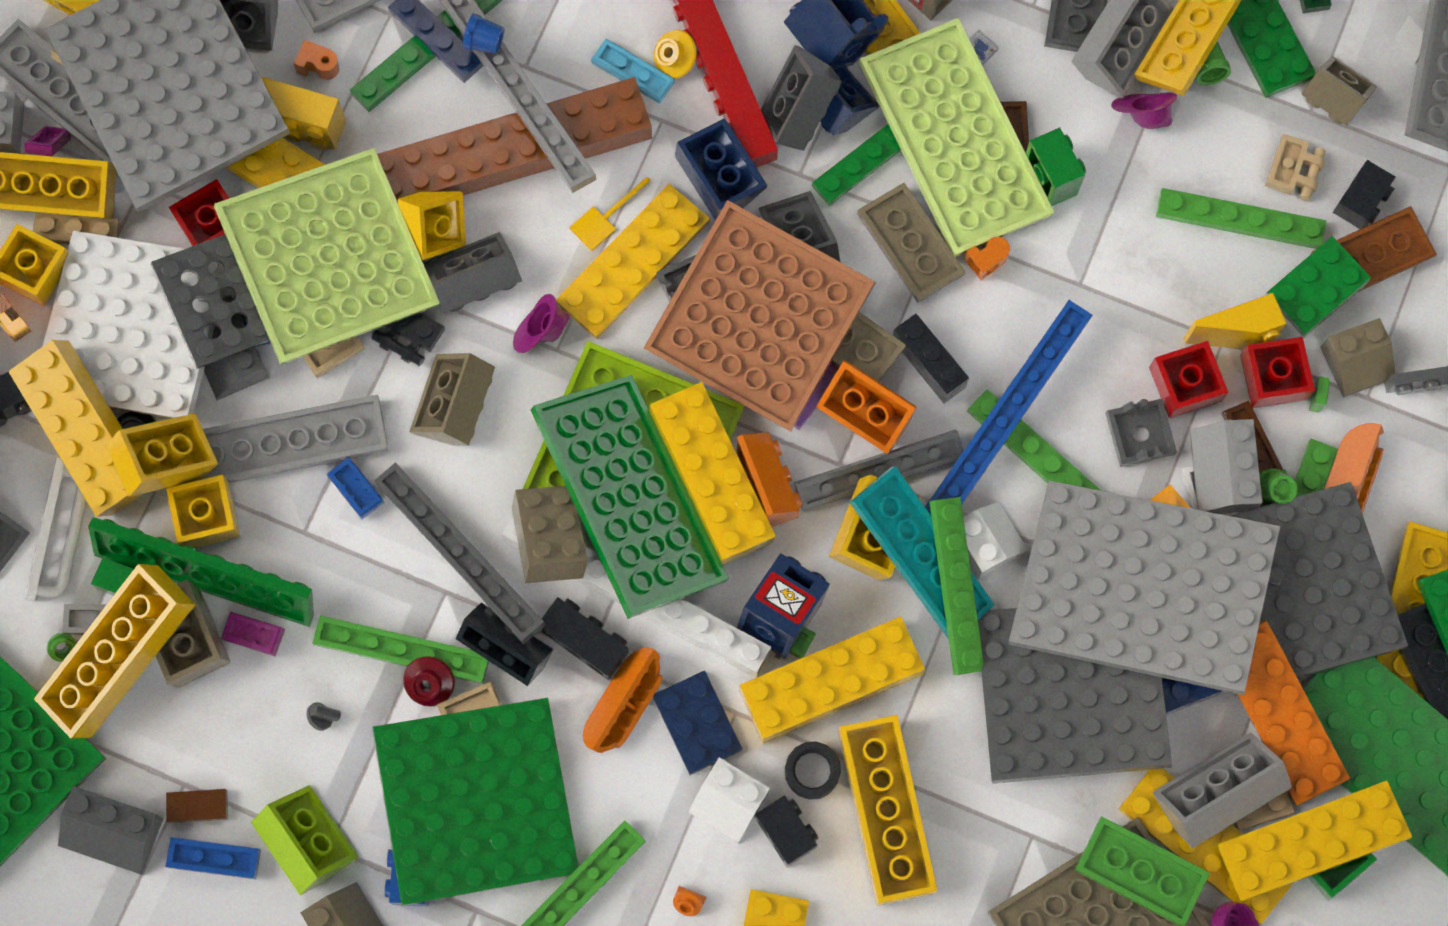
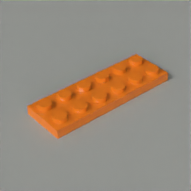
[1237,620,1350,806]

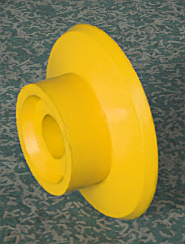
[654,30,696,79]

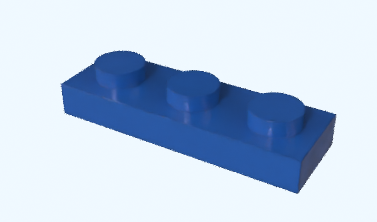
[165,837,261,880]

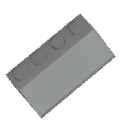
[1071,0,1173,98]
[1152,732,1292,849]

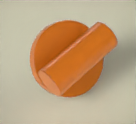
[673,886,706,916]

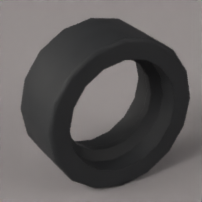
[785,741,841,800]

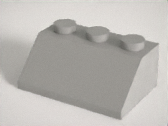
[1190,419,1262,513]

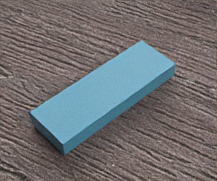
[591,38,675,104]

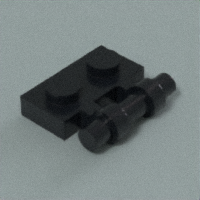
[371,313,445,367]

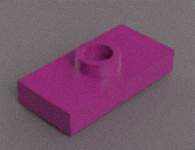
[25,126,71,157]
[221,611,285,657]

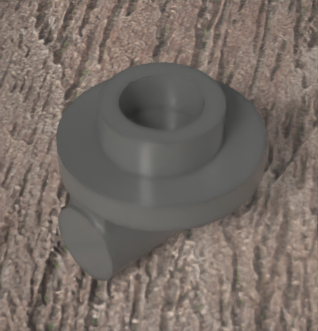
[306,702,341,731]

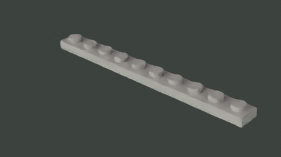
[439,0,597,193]

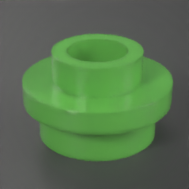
[46,633,77,662]

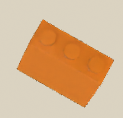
[816,360,917,454]
[736,432,802,527]

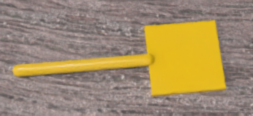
[569,177,650,251]

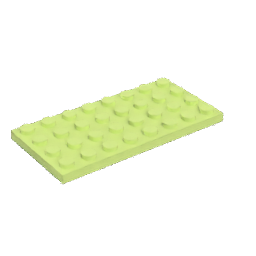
[859,18,1054,257]

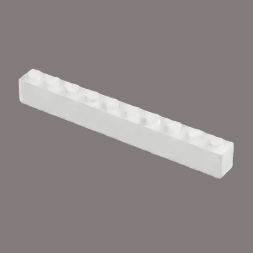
[502,515,771,678]

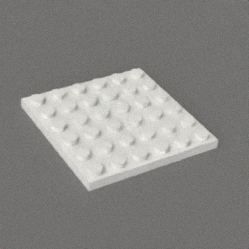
[42,231,224,419]

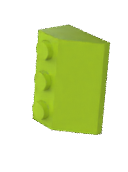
[251,785,359,895]

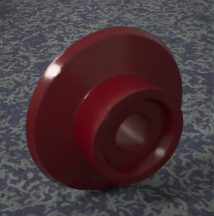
[403,656,455,707]

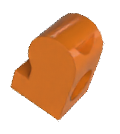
[294,40,340,80]
[964,237,1010,281]

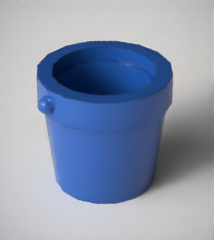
[462,13,505,54]

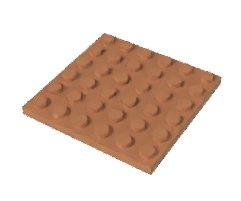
[644,200,876,432]

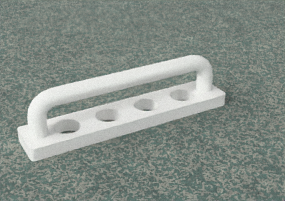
[24,456,86,601]

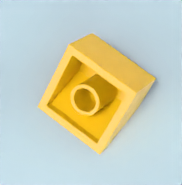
[398,191,466,260]

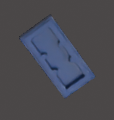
[326,457,385,520]

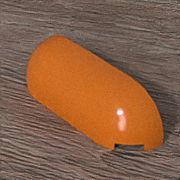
[1325,423,1384,514]
[583,647,663,753]

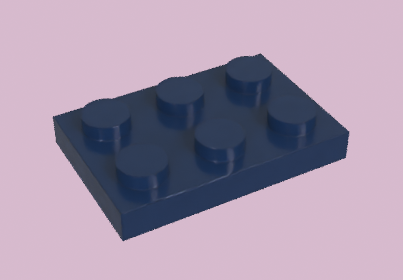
[653,670,743,776]

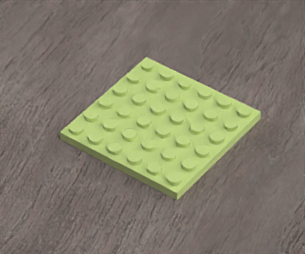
[214,148,440,365]

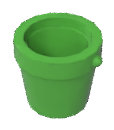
[1196,42,1231,85]
[1259,468,1297,505]

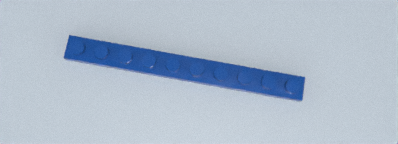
[925,300,1093,515]

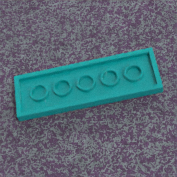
[849,466,995,640]

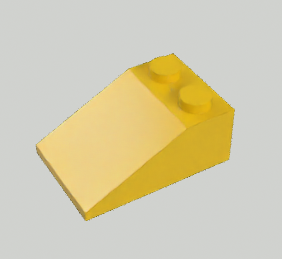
[1183,293,1287,350]

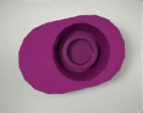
[1111,92,1177,129]
[513,294,570,353]

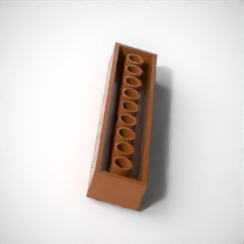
[377,77,652,203]

